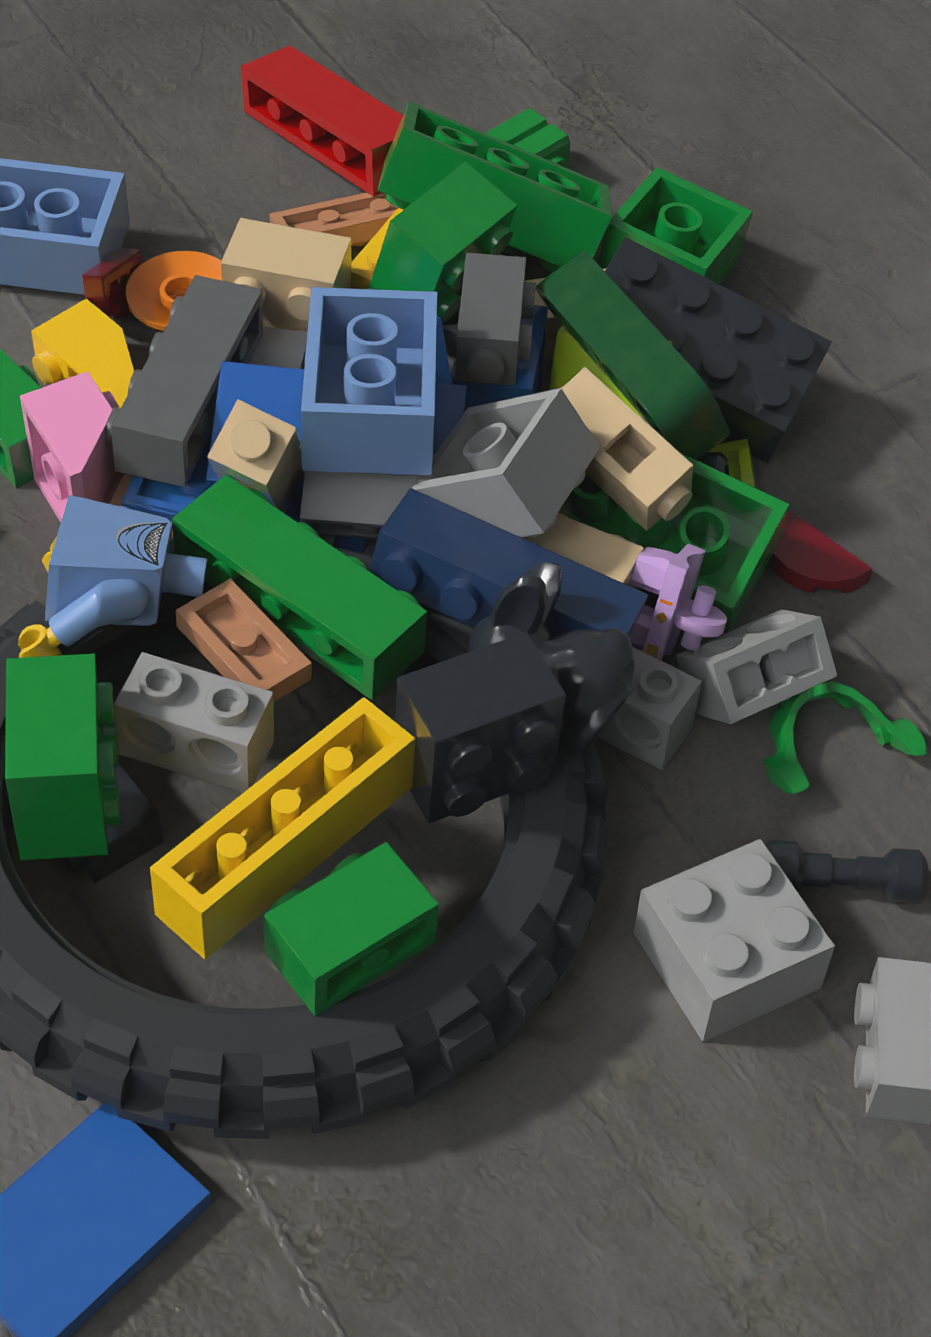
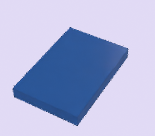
[0,1103,212,1337]

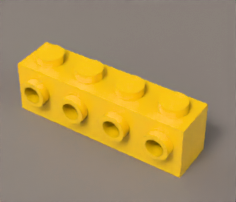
[150,697,415,960]

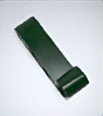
[536,250,731,461]

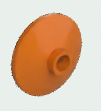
[126,251,222,331]

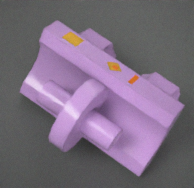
[630,544,727,661]

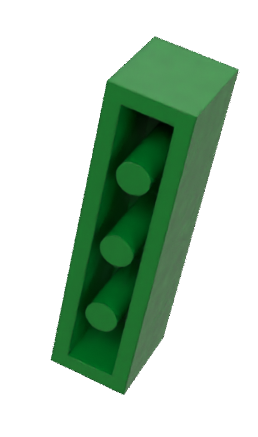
[172,474,427,700]

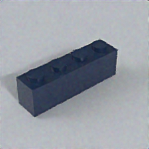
[369,488,649,639]

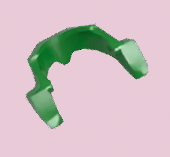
[763,680,929,794]

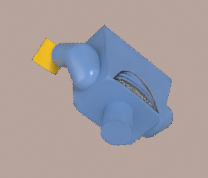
[18,495,207,658]

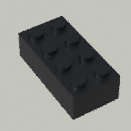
[605,237,832,463]

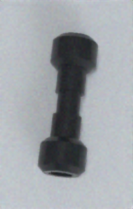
[765,840,928,903]

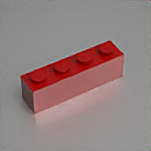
[240,45,403,197]

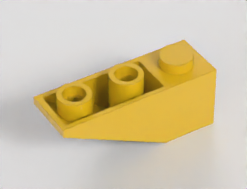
[31,299,134,408]

